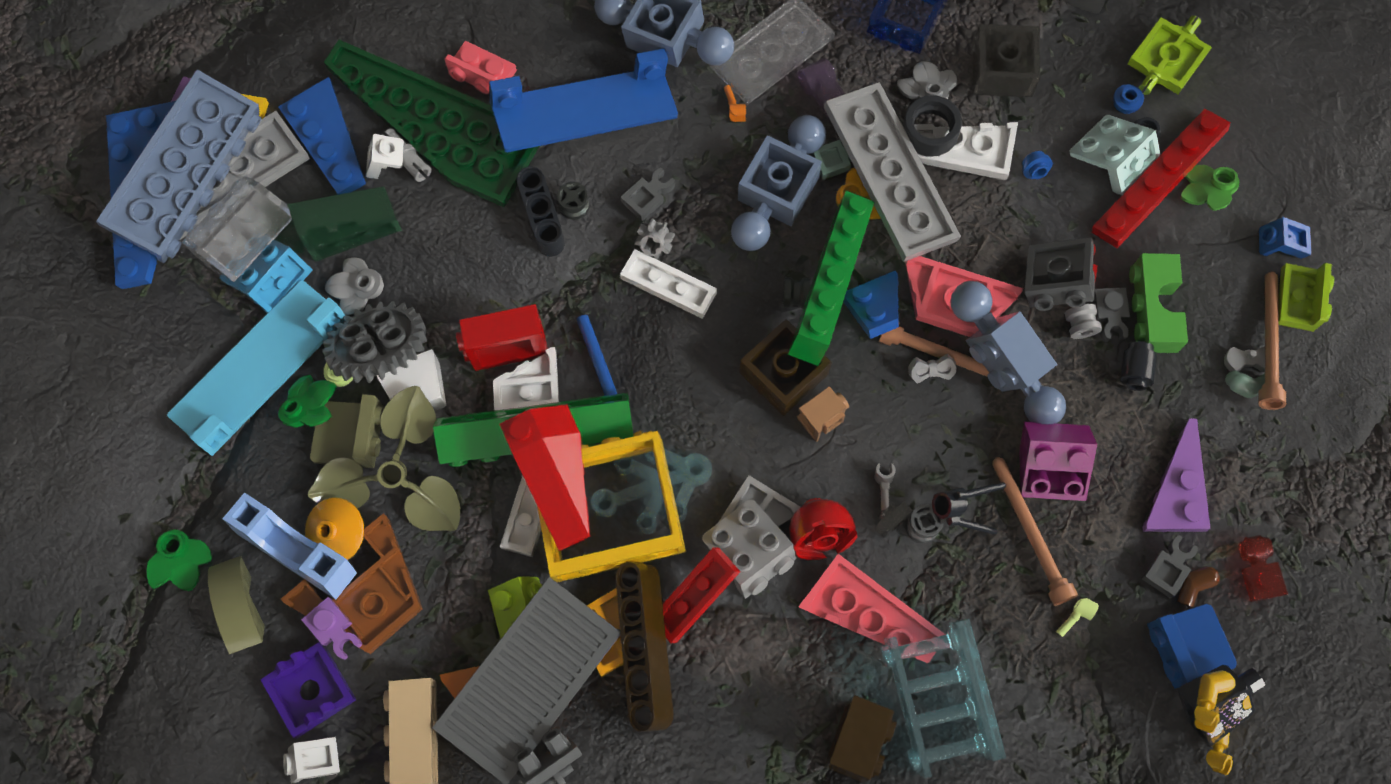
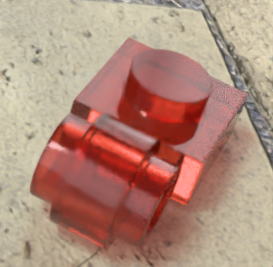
[1238,535,1288,602]

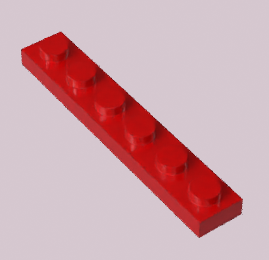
[1092,109,1231,248]

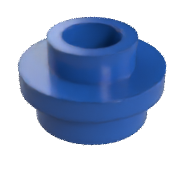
[1113,84,1144,114]
[1022,151,1053,179]

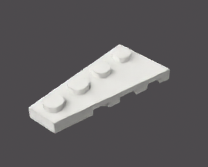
[914,122,1018,180]

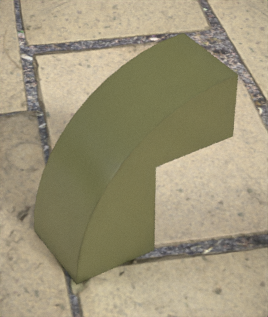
[208,556,265,654]

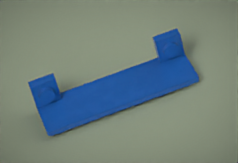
[489,48,678,152]

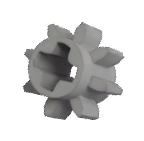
[635,218,675,259]

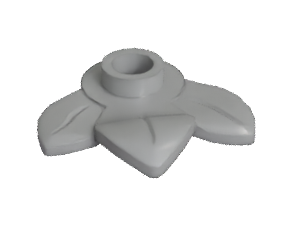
[897,61,957,99]
[325,258,384,316]

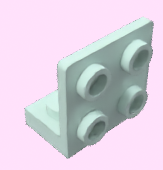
[1069,115,1160,195]

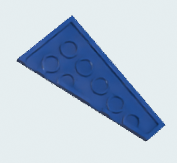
[106,101,176,289]

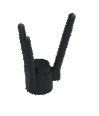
[932,482,1006,535]

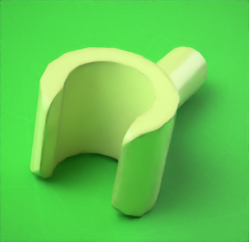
[1056,598,1099,637]

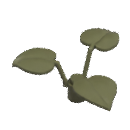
[308,386,460,531]

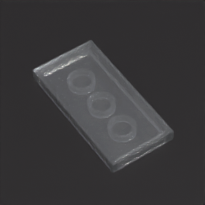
[709,0,835,105]

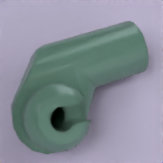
[1225,370,1265,398]

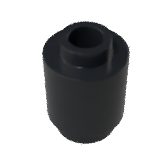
[1120,341,1157,391]

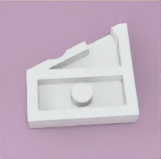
[493,347,559,411]

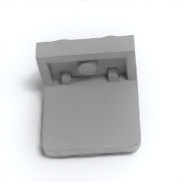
[702,500,796,599]

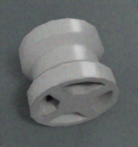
[1064,304,1102,339]

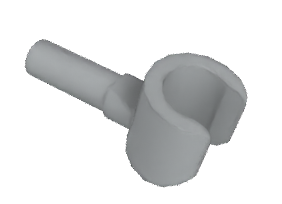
[874,463,896,511]

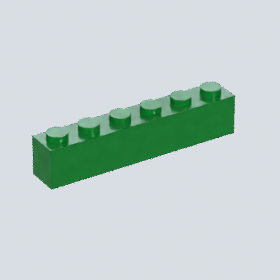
[788,191,875,366]
[433,393,633,467]

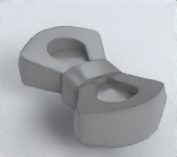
[1224,346,1265,373]
[908,354,957,383]

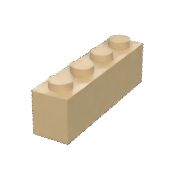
[383,678,438,784]

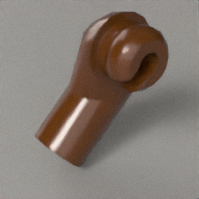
[1177,566,1220,607]

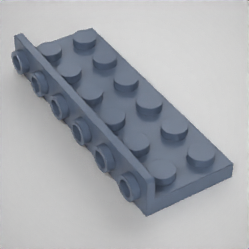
[96,70,261,263]

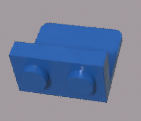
[1147,604,1237,689]

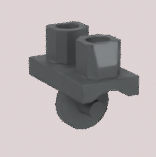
[514,728,582,784]

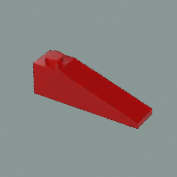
[499,404,590,551]

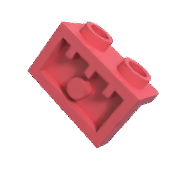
[444,41,517,94]

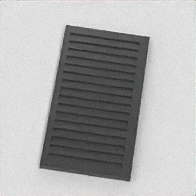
[432,577,621,784]

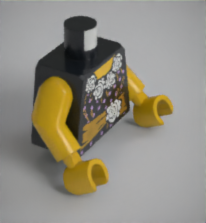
[1177,665,1265,775]

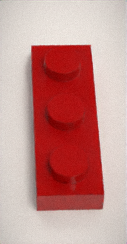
[662,547,741,644]

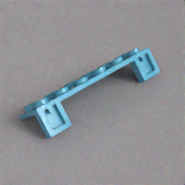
[167,280,345,456]

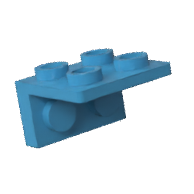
[219,233,312,314]

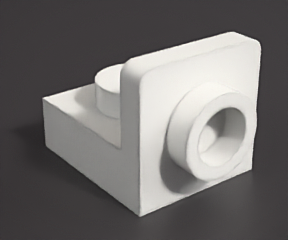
[366,134,404,179]
[283,737,340,783]

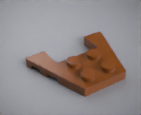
[281,513,423,654]

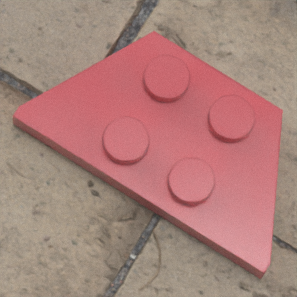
[905,256,1023,337]

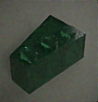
[287,186,402,262]

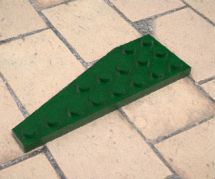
[324,40,540,207]

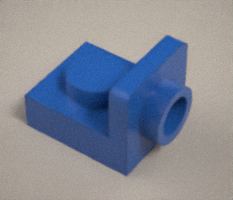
[1259,217,1311,259]

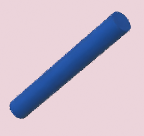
[576,315,617,396]

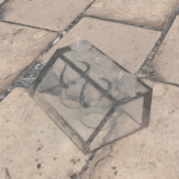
[181,176,297,282]

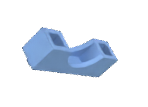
[222,492,357,600]

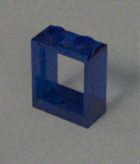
[867,0,947,54]

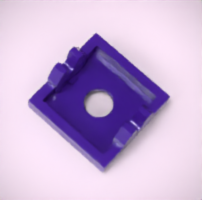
[260,642,356,739]

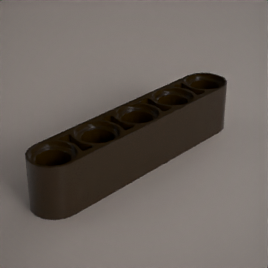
[616,562,673,732]

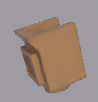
[797,386,849,442]

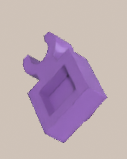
[301,597,362,660]

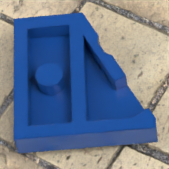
[843,271,899,339]

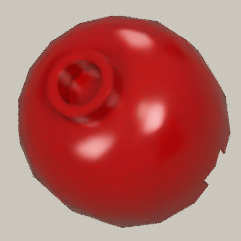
[789,498,857,560]

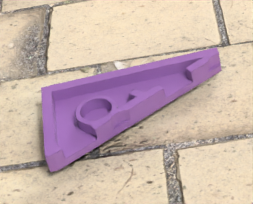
[1142,419,1210,532]

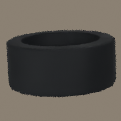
[903,95,962,157]

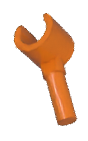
[724,85,746,122]

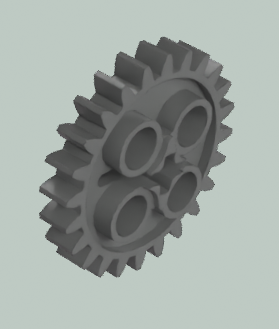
[322,301,427,383]

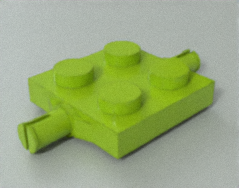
[1128,15,1212,95]

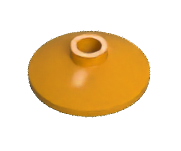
[305,498,364,560]

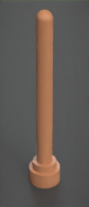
[1258,272,1286,410]
[878,326,989,376]
[992,457,1078,606]

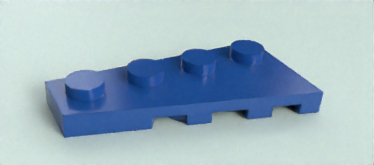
[278,77,366,199]

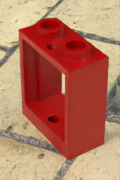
[456,304,548,371]

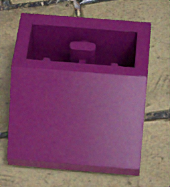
[1019,422,1097,501]

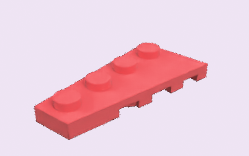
[799,554,948,664]

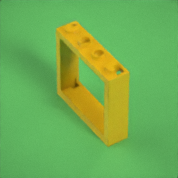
[537,430,686,582]

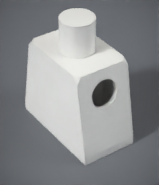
[377,349,446,411]

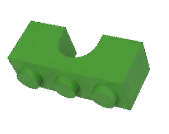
[1129,253,1188,353]

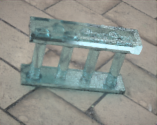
[881,619,1006,778]

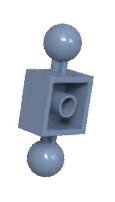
[594,0,734,68]
[731,115,826,251]
[950,281,1066,424]

